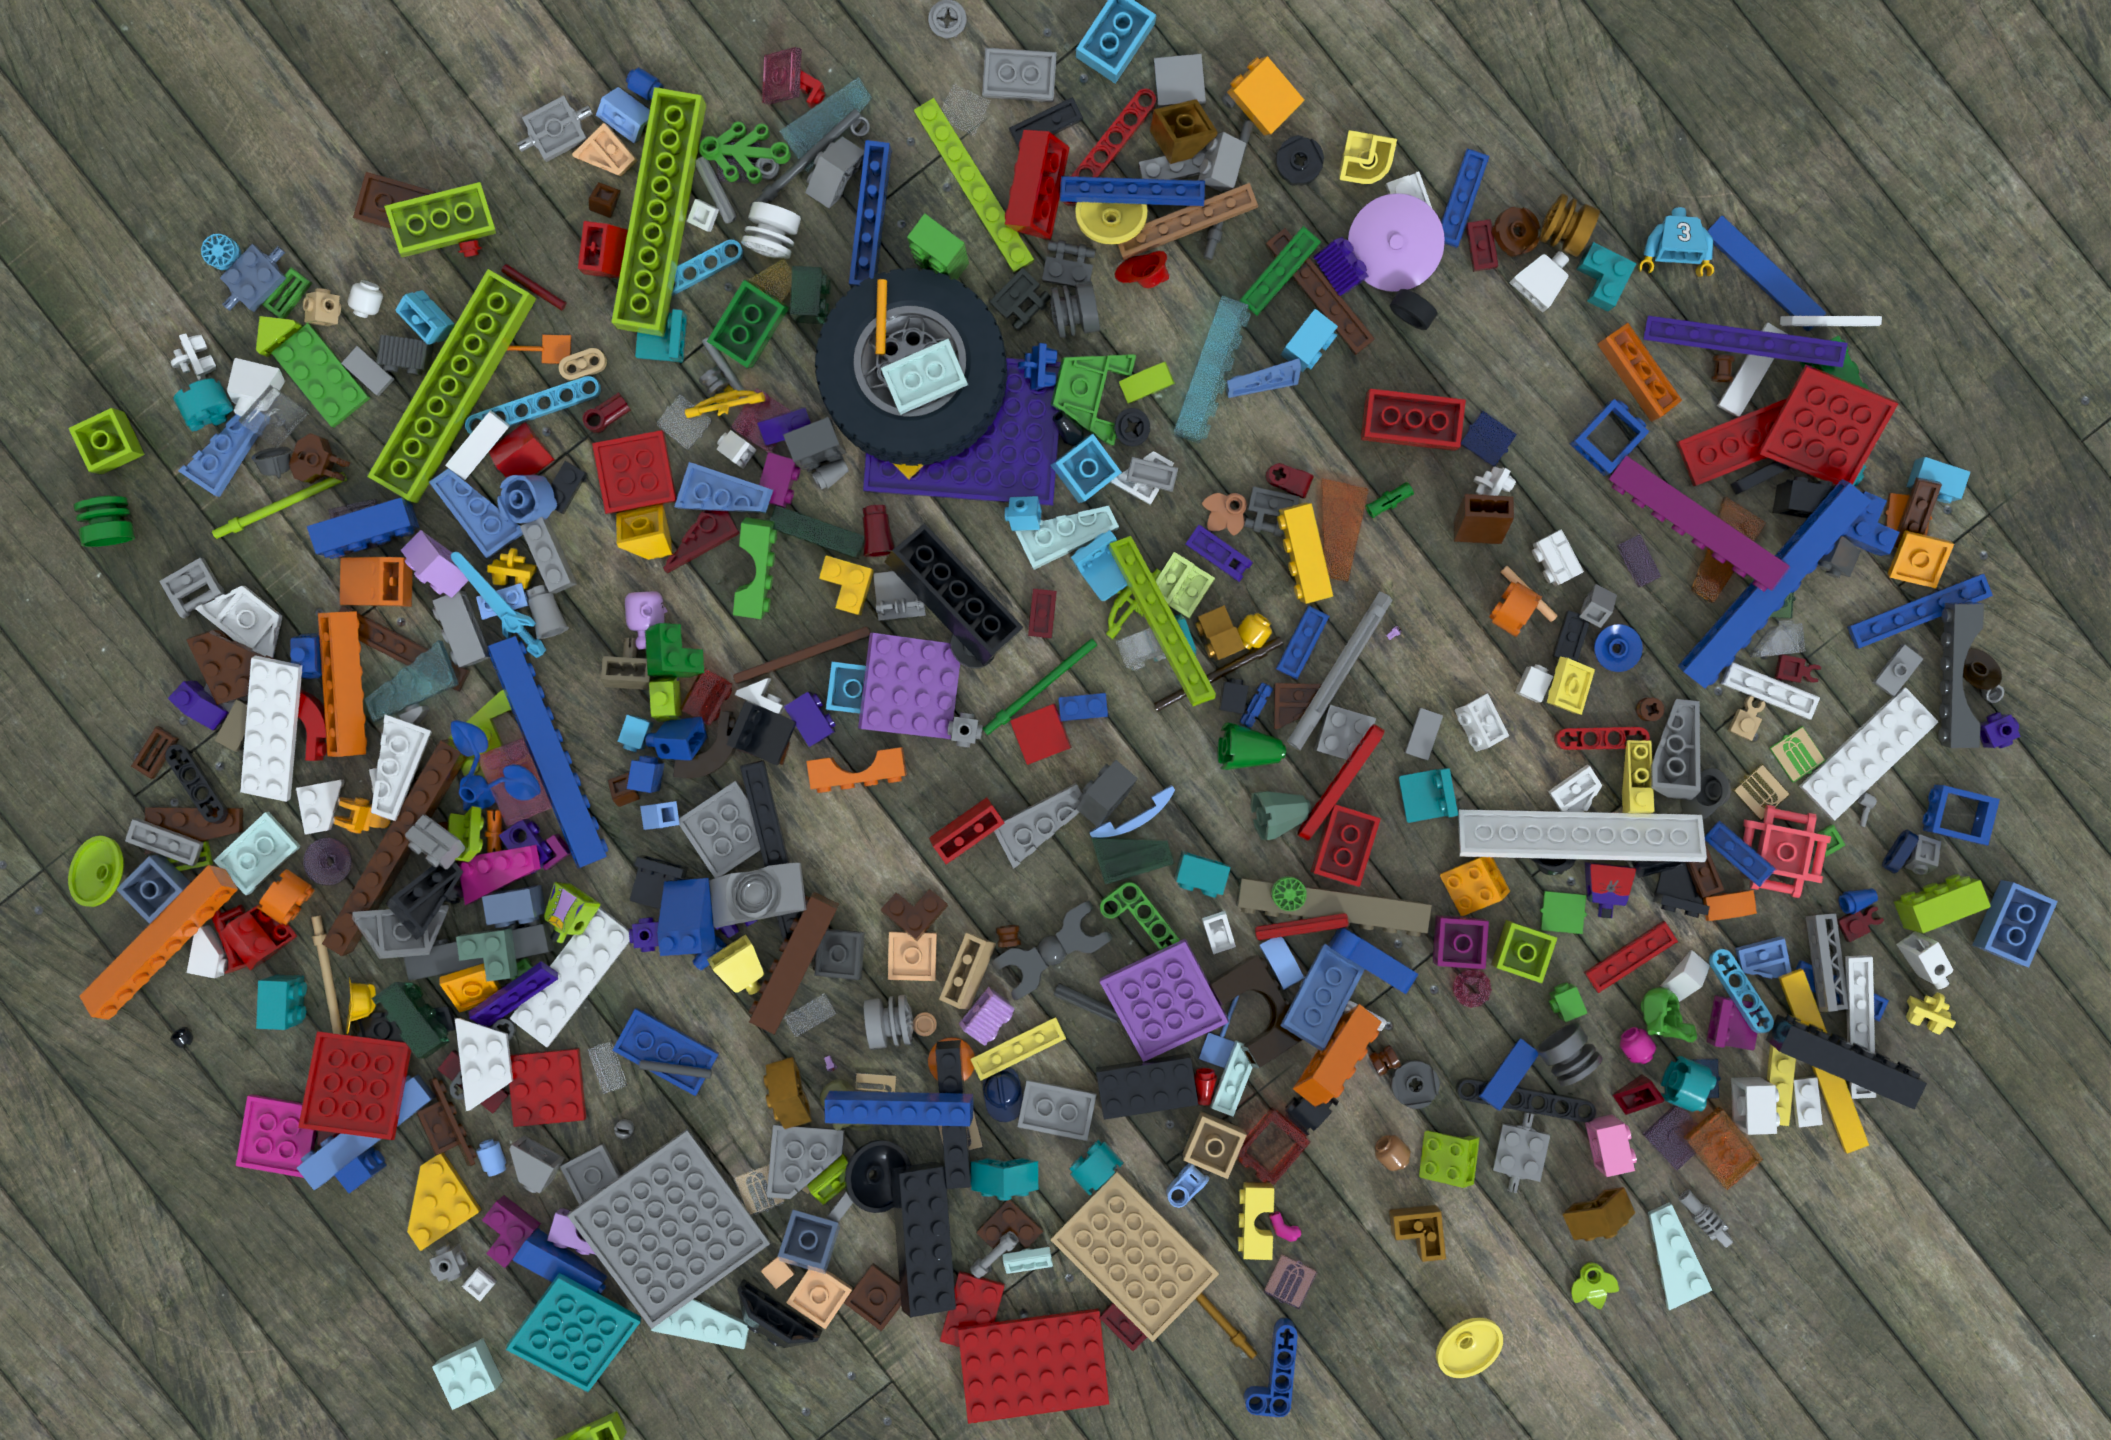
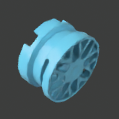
[201,234,241,271]

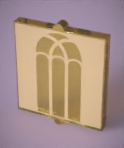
[1732,764,1790,821]

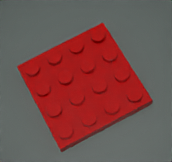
[1758,365,1898,485]
[298,1031,412,1140]

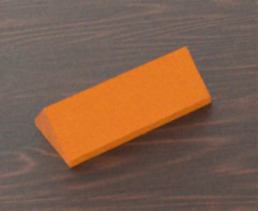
[1597,323,1682,422]

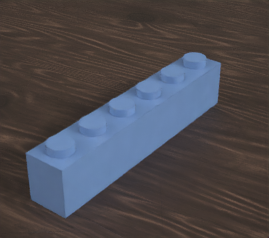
[297,1074,436,1190]

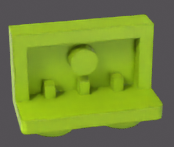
[448,806,484,862]

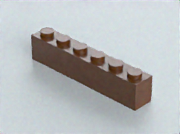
[748,892,839,1035]

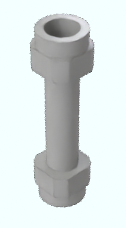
[970,1231,1019,1278]

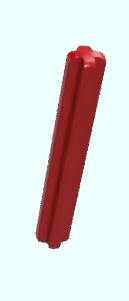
[1255,913,1349,940]

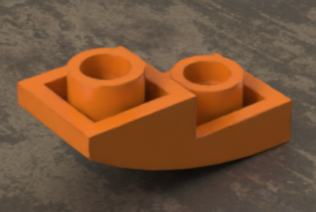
[1703,890,1757,921]

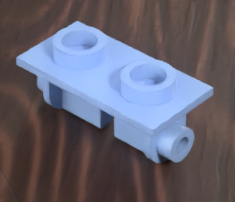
[476,583,529,620]

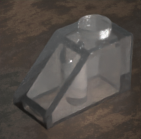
[1749,620,1805,658]

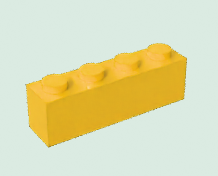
[1277,502,1333,604]

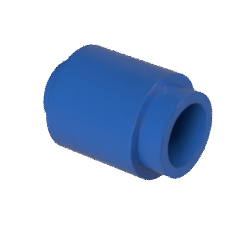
[626,67,664,101]

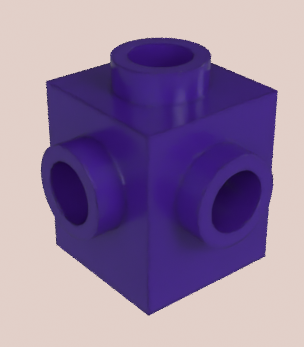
[1980,712,2021,748]
[629,917,659,952]

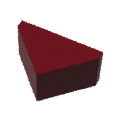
[1612,1074,1664,1115]

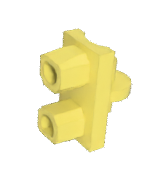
[1906,993,1956,1035]

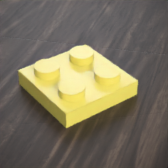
[1547,657,1595,715]

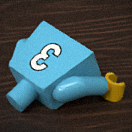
[1638,207,1714,277]

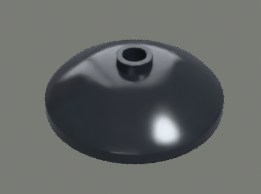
[845,1140,911,1213]

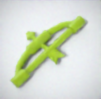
[1106,568,1161,639]

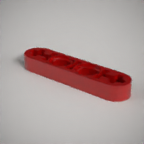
[1554,727,1650,750]

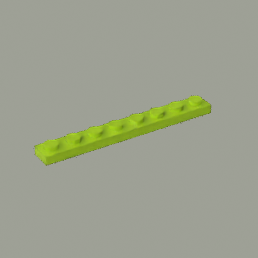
[914,98,1034,274]
[1109,536,1216,707]

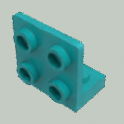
[635,309,687,363]
[1398,768,1458,823]

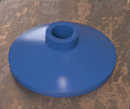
[1594,624,1643,672]

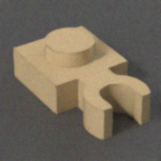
[1728,696,1765,741]

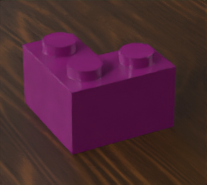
[482,1195,541,1268]

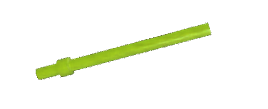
[212,472,347,539]

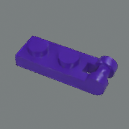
[1185,525,1253,582]

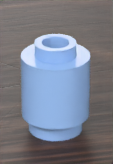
[476,1139,507,1177]

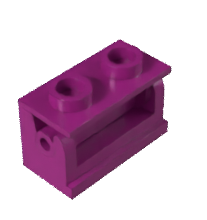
[759,452,801,508]

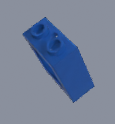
[1570,399,1649,476]
[1922,784,2000,846]

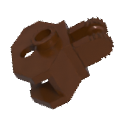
[289,433,350,484]

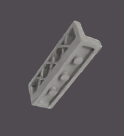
[1806,913,1849,1012]

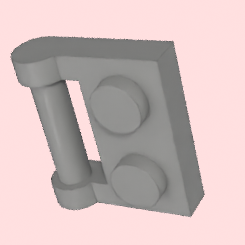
[159,558,225,619]

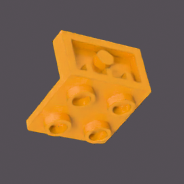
[1440,857,1510,916]

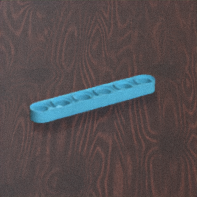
[672,239,743,296]
[465,376,601,434]

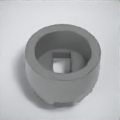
[850,117,870,137]
[1981,685,2004,703]
[614,1119,635,1139]

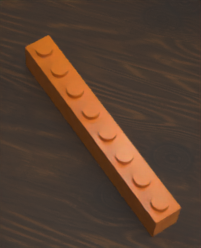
[79,865,238,1020]

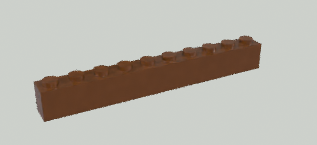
[322,738,467,956]

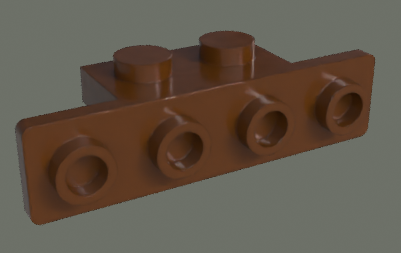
[416,1077,476,1166]

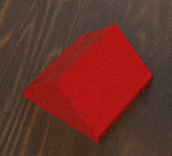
[489,422,555,478]

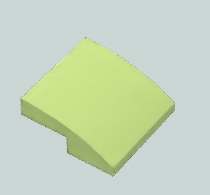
[1156,552,1215,619]

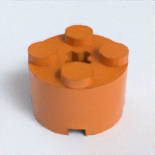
[1489,582,1542,637]
[257,869,315,925]

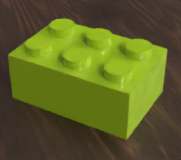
[1894,874,1991,933]

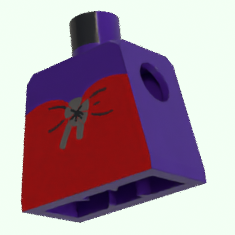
[1585,862,1636,918]

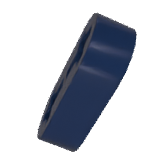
[1882,829,1919,874]

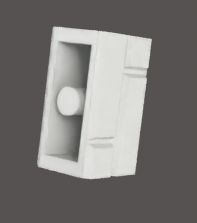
[1532,529,1584,586]

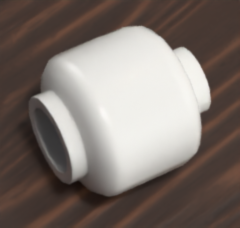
[347,280,383,318]

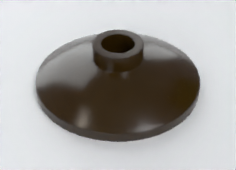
[1962,648,2002,690]

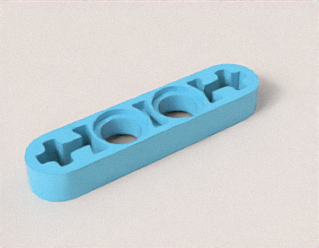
[1709,949,1774,1033]

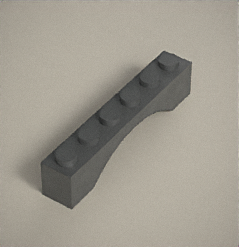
[1938,602,1984,748]

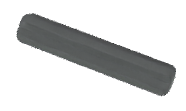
[1054,984,1119,1023]

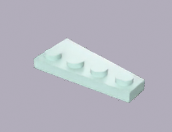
[1648,1203,1712,1310]
[651,1299,749,1349]

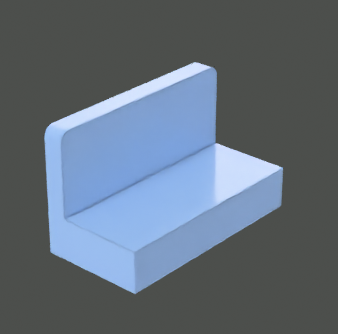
[596,87,650,143]

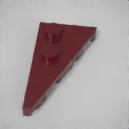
[663,510,740,574]

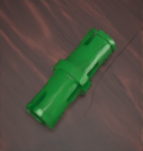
[1365,482,1414,518]

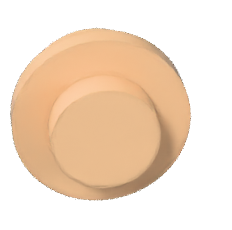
[913,1012,937,1036]

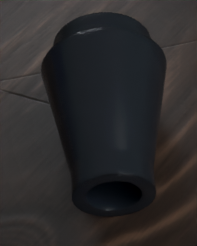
[1052,411,1084,446]

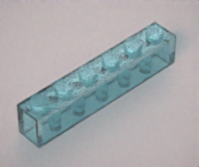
[1173,296,1251,443]

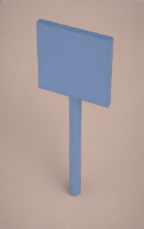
[1199,996,1239,1068]

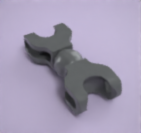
[991,901,1113,1000]

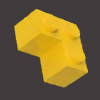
[819,556,874,616]

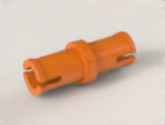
[485,809,504,853]

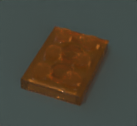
[1683,1107,1763,1190]

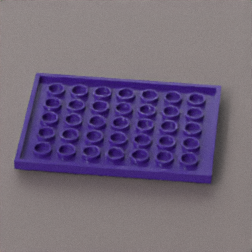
[863,349,1061,506]

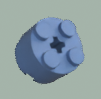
[497,475,557,523]

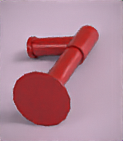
[211,904,247,974]

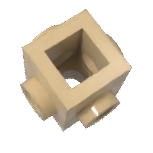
[303,288,341,326]

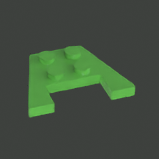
[1050,354,1136,446]

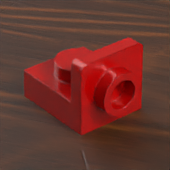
[793,68,825,109]

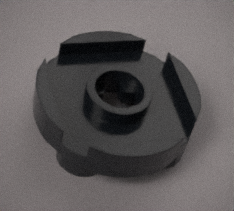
[1276,135,1324,186]

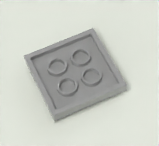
[679,781,760,878]

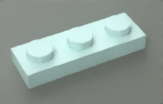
[1210,1040,1252,1116]

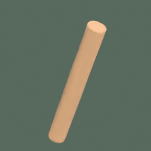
[1500,566,1558,622]

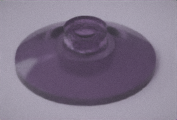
[303,838,352,885]

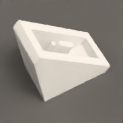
[1660,950,1710,1002]

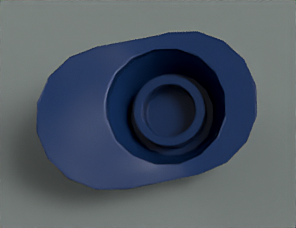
[983,1067,1023,1122]

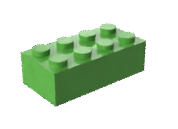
[907,213,969,280]

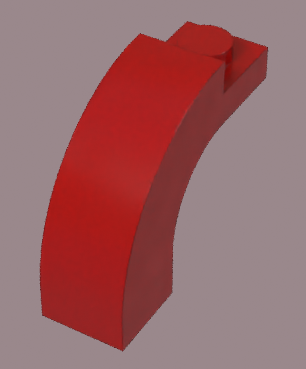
[298,689,327,761]

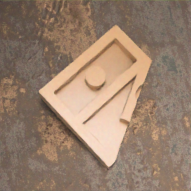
[572,123,638,176]

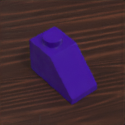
[757,407,811,446]
[168,681,229,730]

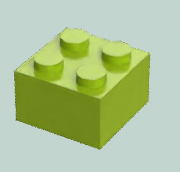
[68,408,145,475]
[1491,920,1557,983]

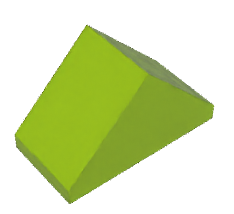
[256,316,303,357]

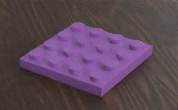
[858,633,960,739]
[1100,939,1229,1062]

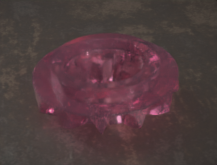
[1453,969,1492,1008]

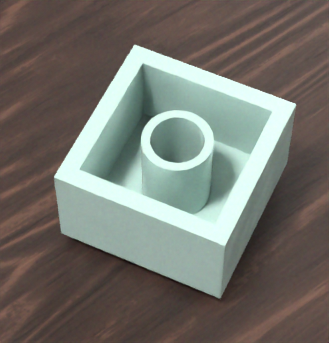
[432,1338,503,1410]

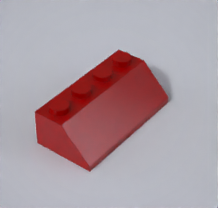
[1005,130,1070,240]

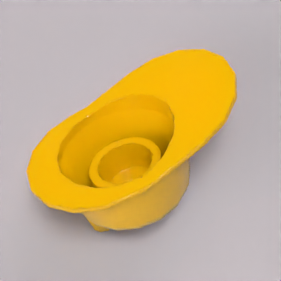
[346,977,376,1034]

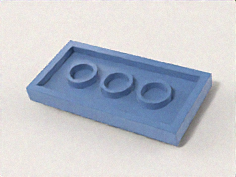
[1280,944,1365,1051]

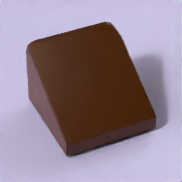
[589,182,621,218]
[608,772,640,807]

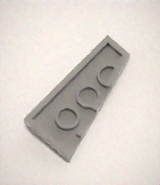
[994,783,1082,869]

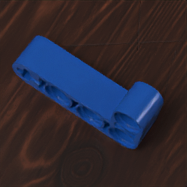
[1328,928,1419,994]
[1244,1318,1298,1417]

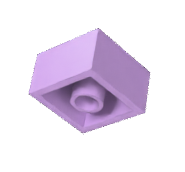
[401,530,469,598]

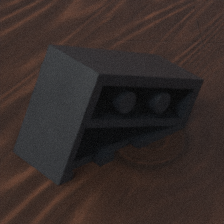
[385,861,463,940]

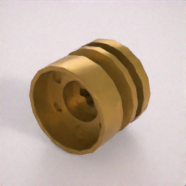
[1539,193,1600,257]

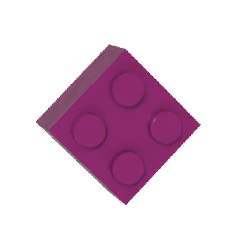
[1432,915,1489,969]

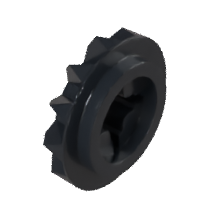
[1113,408,1150,447]

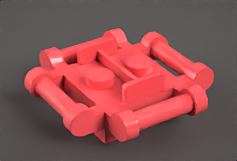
[1743,805,1831,898]

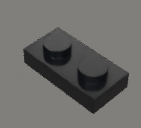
[551,461,587,514]
[1552,611,1590,662]

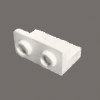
[1455,694,1509,752]

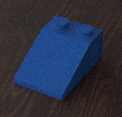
[657,878,716,956]

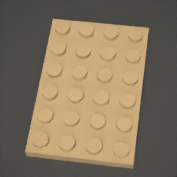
[1050,1171,1219,1342]

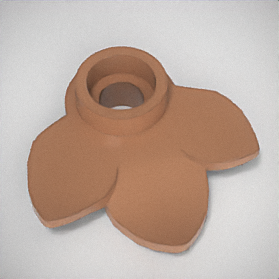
[1202,493,1247,536]

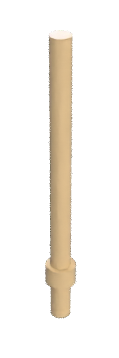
[311,915,343,1035]

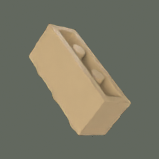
[939,933,996,1010]

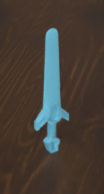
[451,552,546,658]

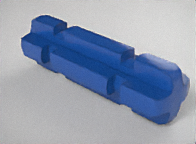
[1240,683,1273,728]

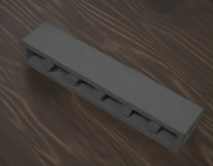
[404,919,554,981]

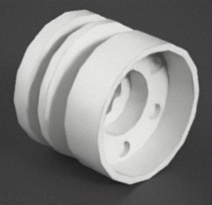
[741,202,801,259]

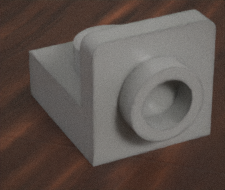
[1904,834,1941,875]

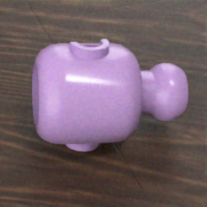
[625,591,667,649]

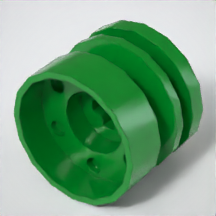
[74,496,135,547]

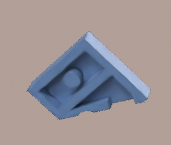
[1735,936,1791,979]

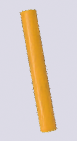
[875,279,887,355]

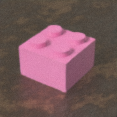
[1585,1114,1636,1177]

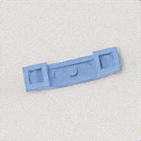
[1089,785,1175,838]

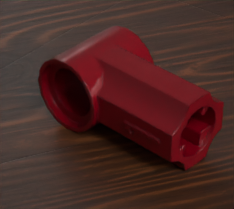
[583,392,631,433]

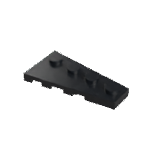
[353,1007,456,1045]

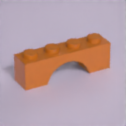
[806,747,907,793]

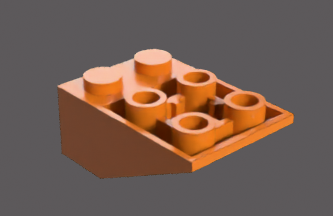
[340,557,412,607]

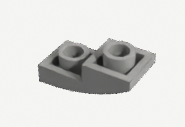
[381,703,430,735]

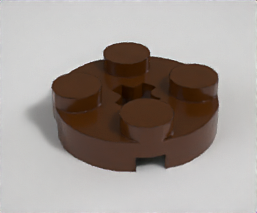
[1491,206,1540,257]

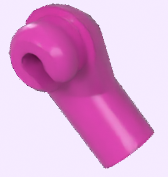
[1269,1211,1301,1242]

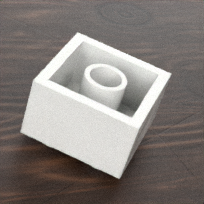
[1731,1077,1780,1135]

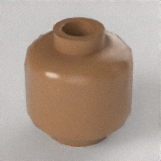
[1375,1135,1411,1171]

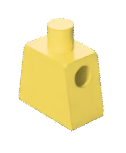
[707,934,764,995]

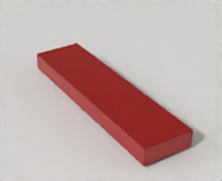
[1584,921,1678,993]

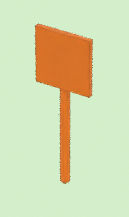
[507,335,571,364]

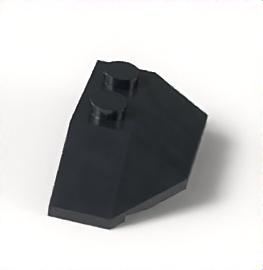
[737,1279,822,1348]

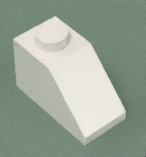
[717,430,757,469]
[187,924,228,978]

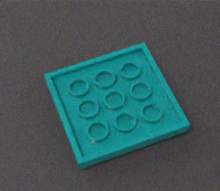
[506,1273,641,1392]

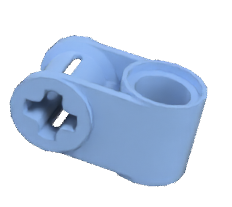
[1166,1163,1210,1208]

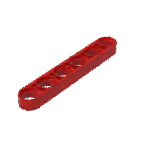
[1063,89,1156,206]
[1297,724,1385,841]

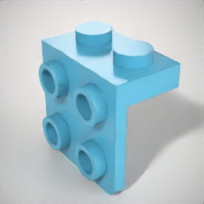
[1071,530,1128,601]

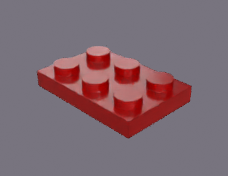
[940,1271,1005,1347]

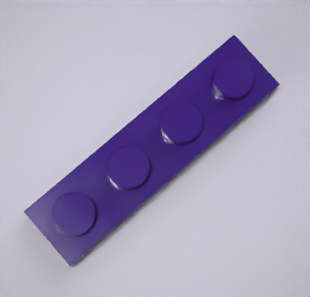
[469,961,558,1027]

